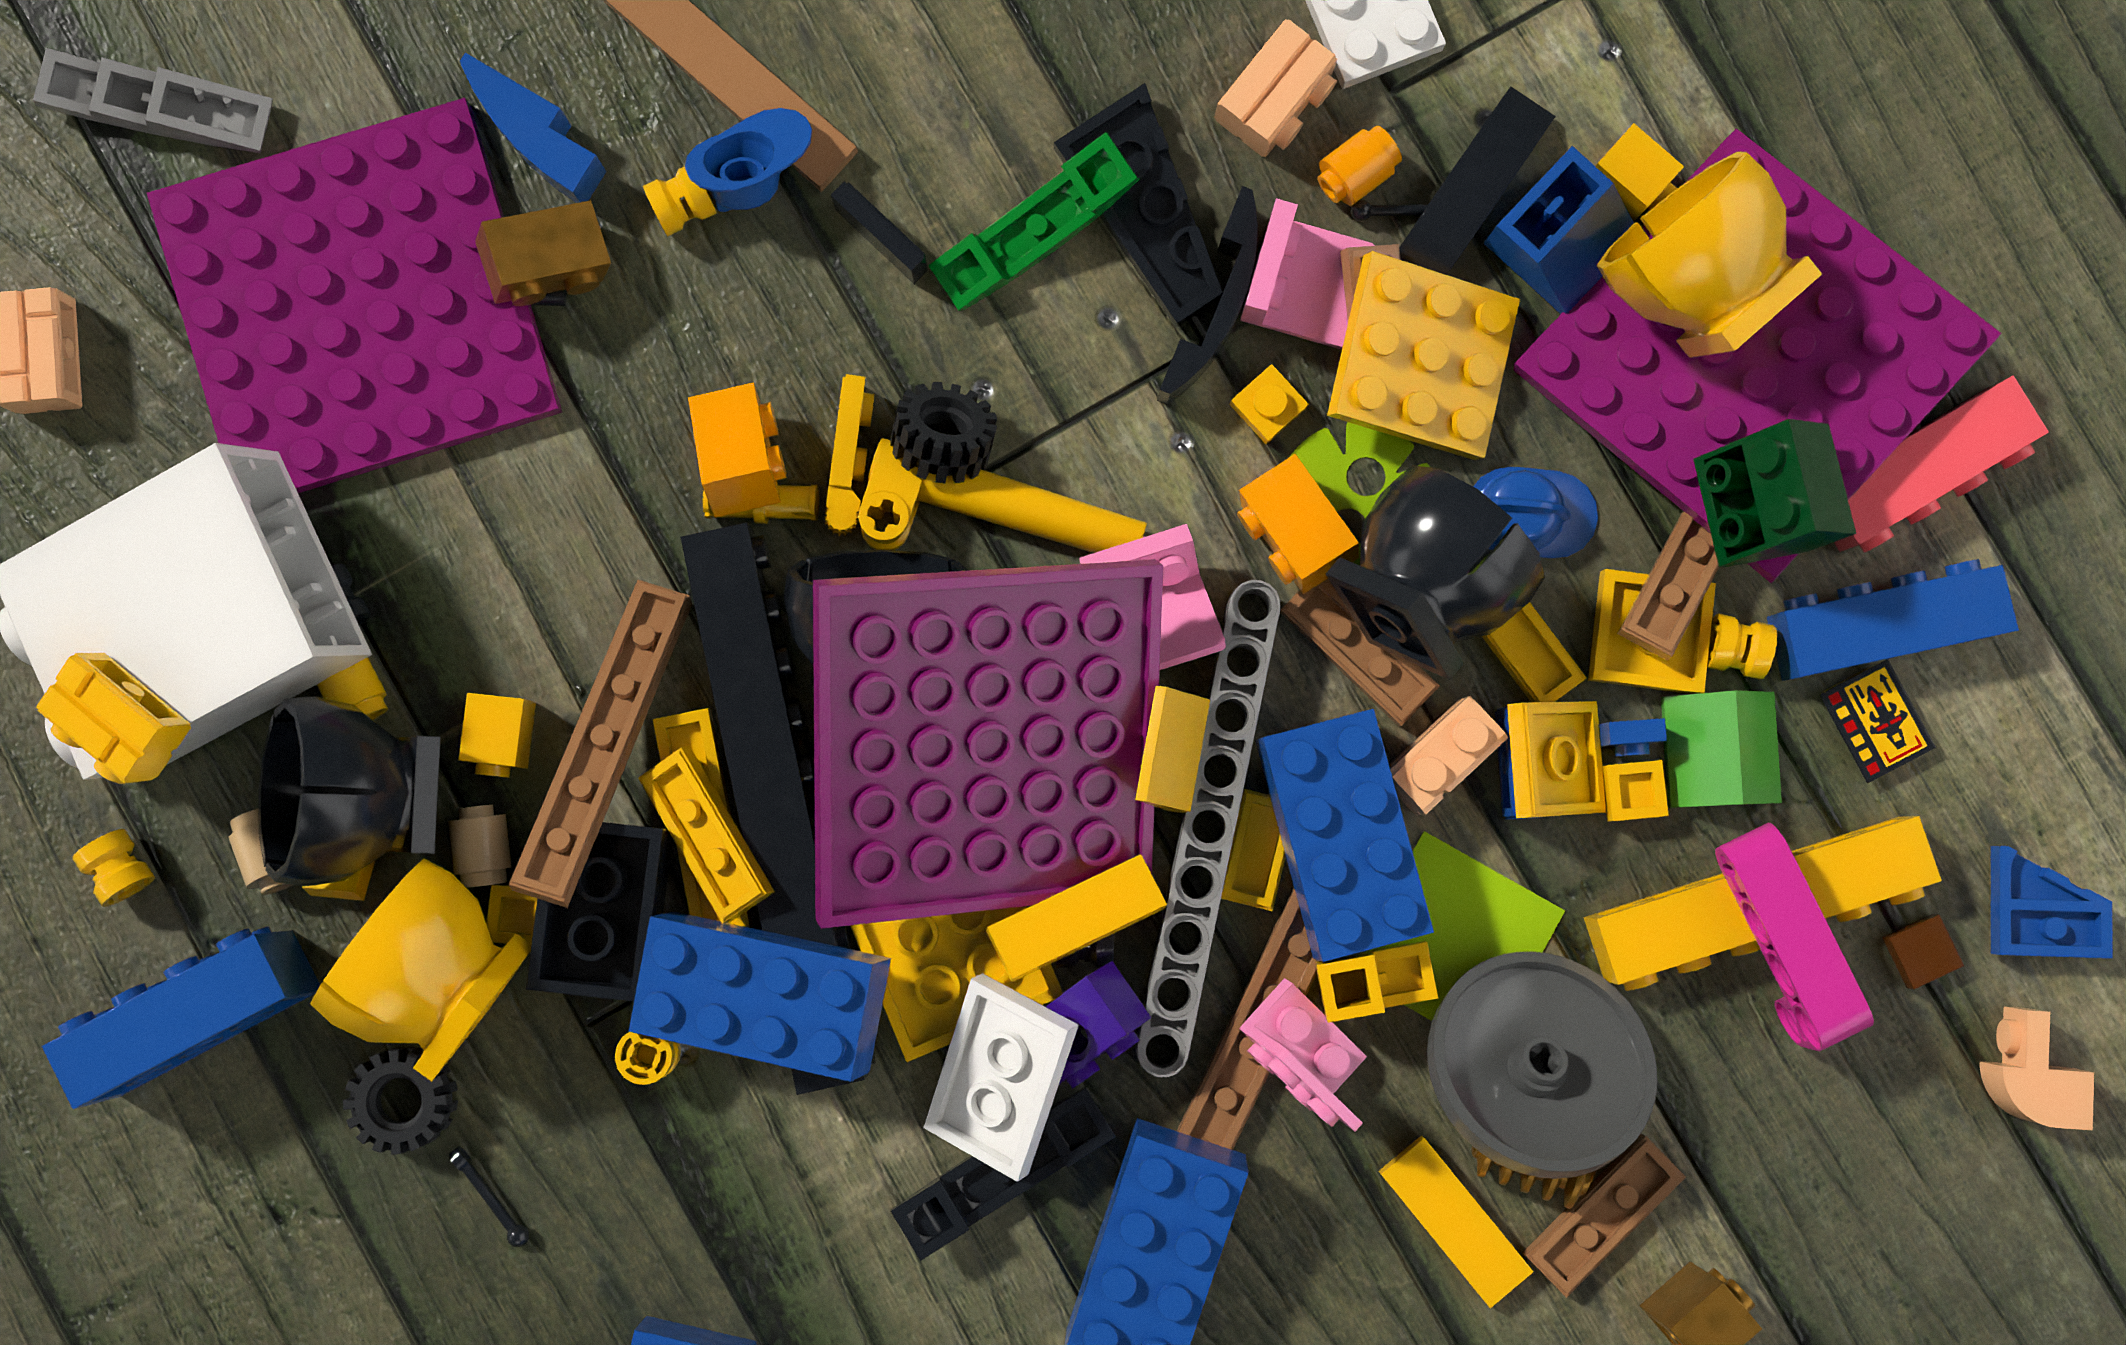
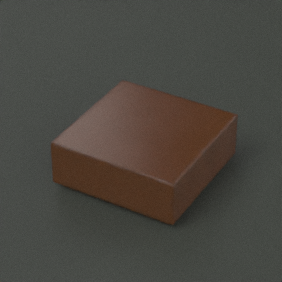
[1882,914,1964,989]

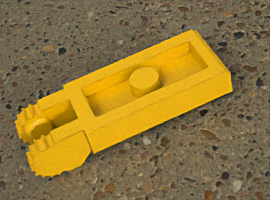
[825,374,875,537]

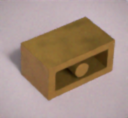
[475,200,611,306]
[1639,1262,1762,1345]

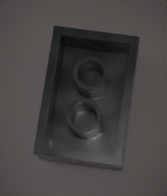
[526,822,673,1002]

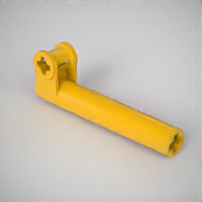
[858,438,1147,553]

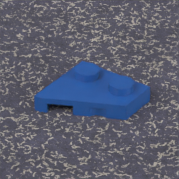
[1991,846,2113,958]

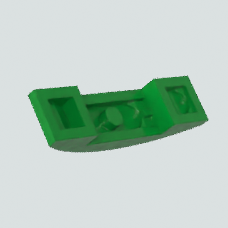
[928,132,1139,311]

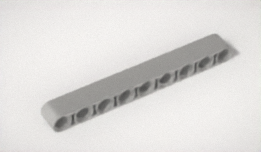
[1135,580,1280,1077]

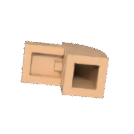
[1980,1007,2094,1130]

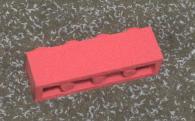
[1834,375,2049,553]

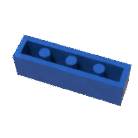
[1767,559,2019,681]

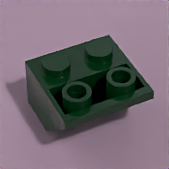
[1693,419,1857,567]

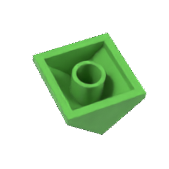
[1661,690,1782,808]

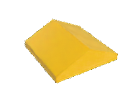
[1135,686,1210,813]

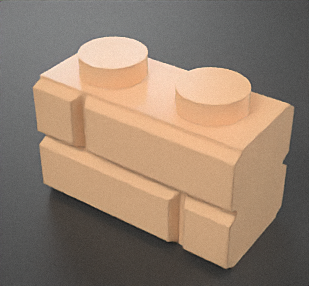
[1214,19,1338,157]
[0,287,82,414]
[1389,696,1509,816]

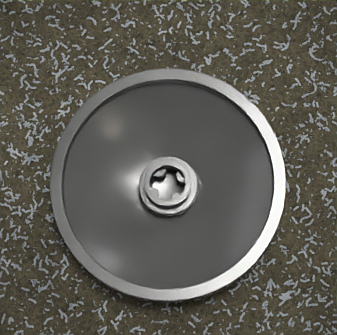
[1427,951,1657,1179]

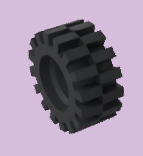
[890,382,997,484]
[343,1046,458,1155]

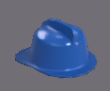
[685,108,812,212]
[1473,467,1598,558]

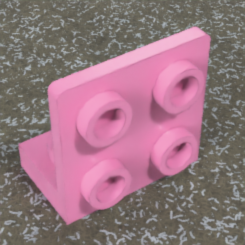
[1240,198,1375,350]
[1079,524,1226,670]
[1239,978,1367,1132]

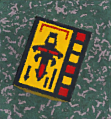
[1819,659,1936,784]

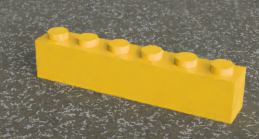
[1583,816,1942,991]

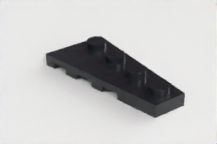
[1054,83,1223,328]

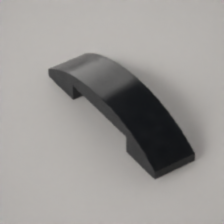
[1399,86,1556,275]
[1157,186,1258,405]
[890,1087,1116,1261]

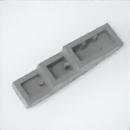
[33,48,273,153]

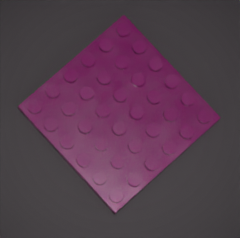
[147,98,563,493]
[1513,129,2002,584]
[813,559,1163,929]

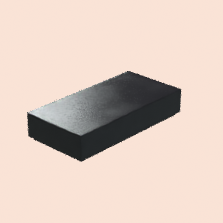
[831,181,928,285]

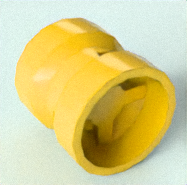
[643,166,717,237]
[1707,614,1777,679]
[72,829,155,907]
[615,1032,681,1085]

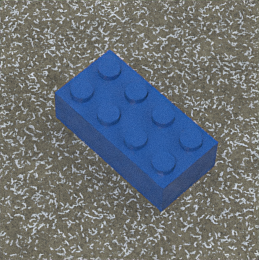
[1255,709,1434,962]
[628,912,891,1082]
[42,926,320,1109]
[1065,1118,1249,1345]

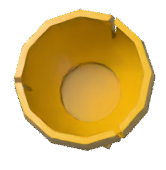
[1596,152,1822,358]
[310,859,532,1081]

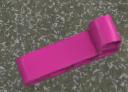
[1715,822,1874,1051]

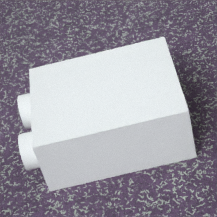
[0,443,372,780]

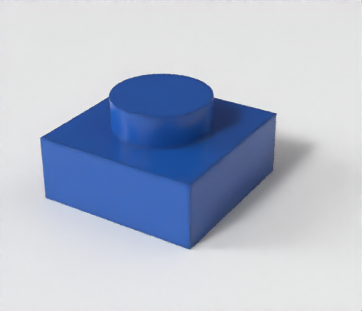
[1599,718,1667,757]

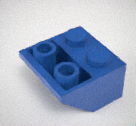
[1484,146,1634,314]

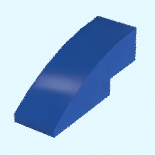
[460,53,607,203]

